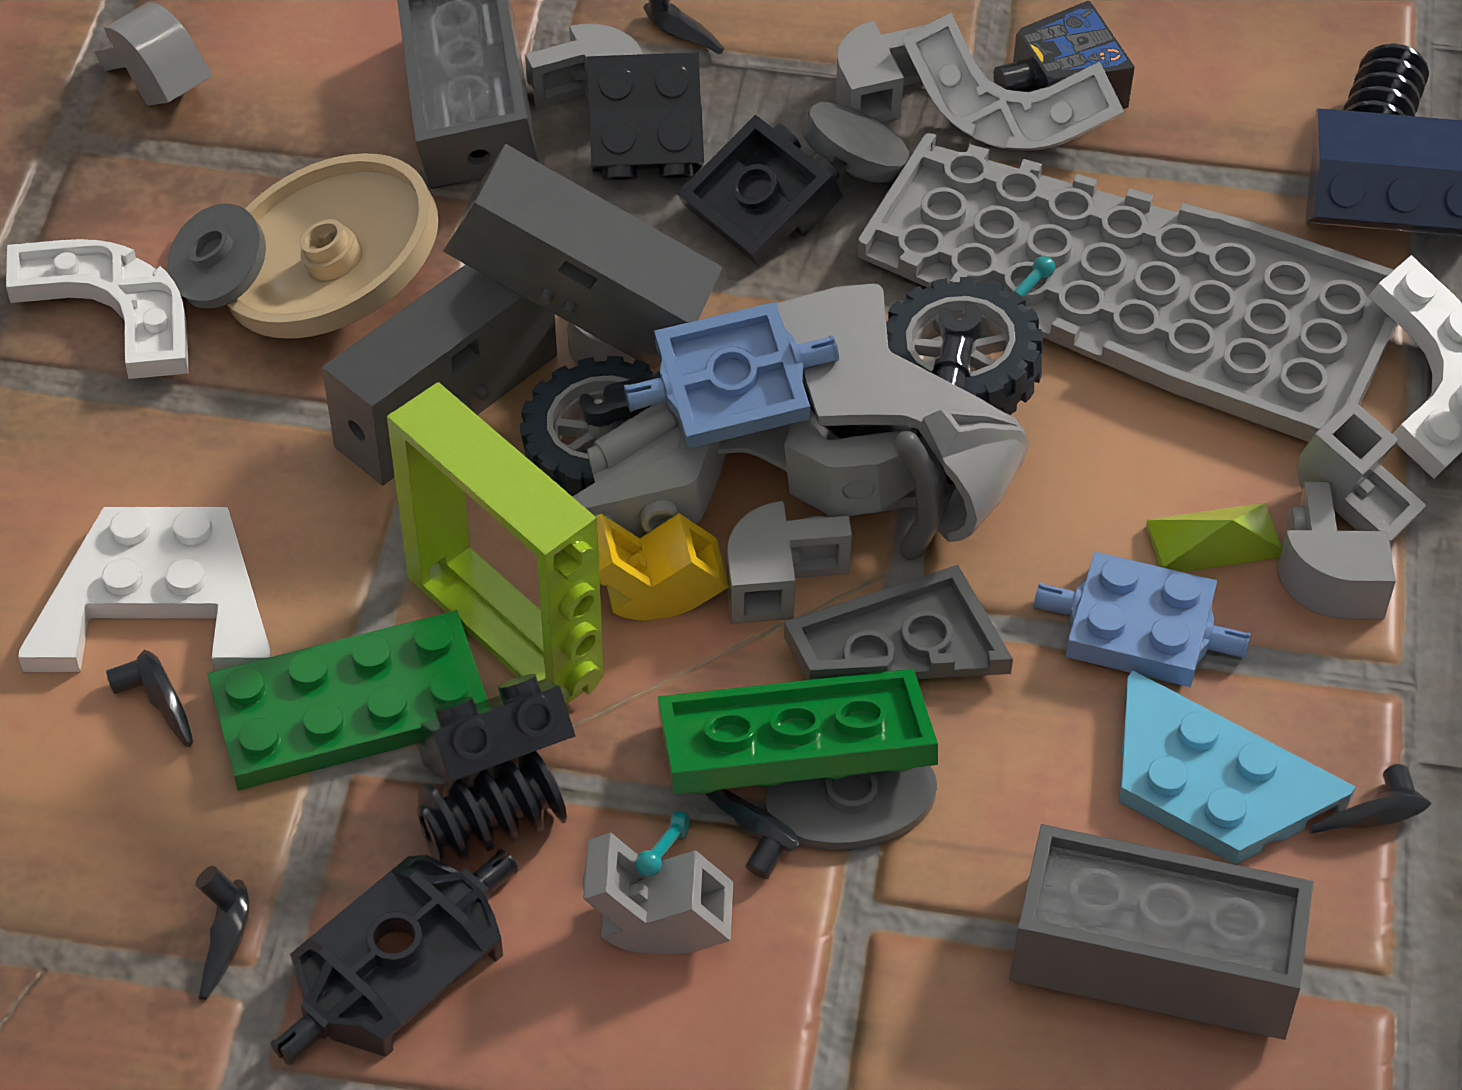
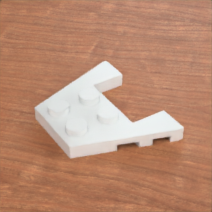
[18,507,272,672]

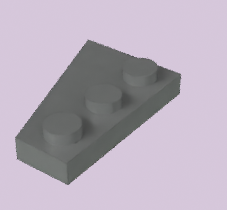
[784,565,1013,680]

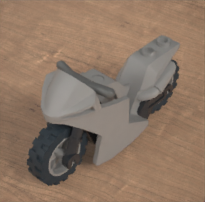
[520,277,1043,560]

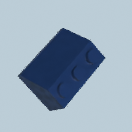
[1305,108,1462,236]

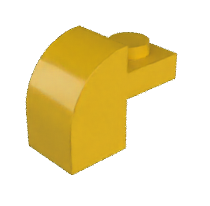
[596,513,729,621]

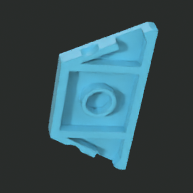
[1119,670,1356,865]

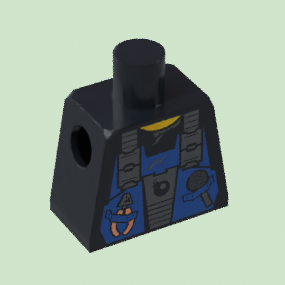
[993,1,1135,109]

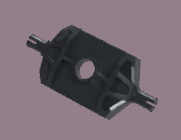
[270,849,519,1065]

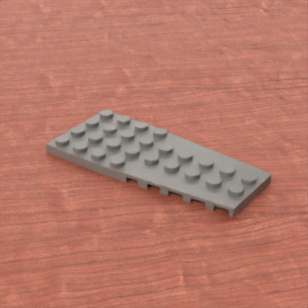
[858,133,1398,442]

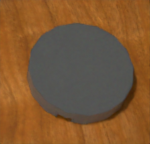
[801,102,910,183]

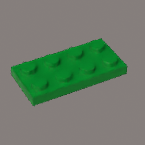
[207,610,487,790]
[657,668,938,795]

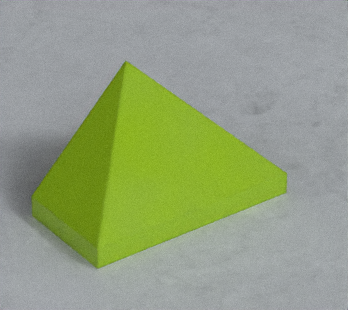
[1145,503,1282,572]

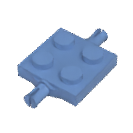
[624,302,839,449]
[1033,551,1251,687]

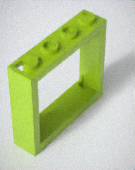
[387,382,604,705]

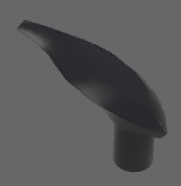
[643,0,724,54]
[106,649,193,747]
[1309,764,1432,834]
[706,789,800,879]
[195,866,250,1000]

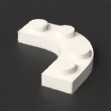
[901,13,1125,151]
[6,239,189,379]
[1368,255,1462,479]

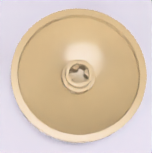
[227,153,438,339]

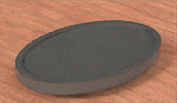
[168,204,266,309]
[765,766,937,850]

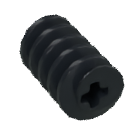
[1343,43,1429,116]
[417,751,567,863]

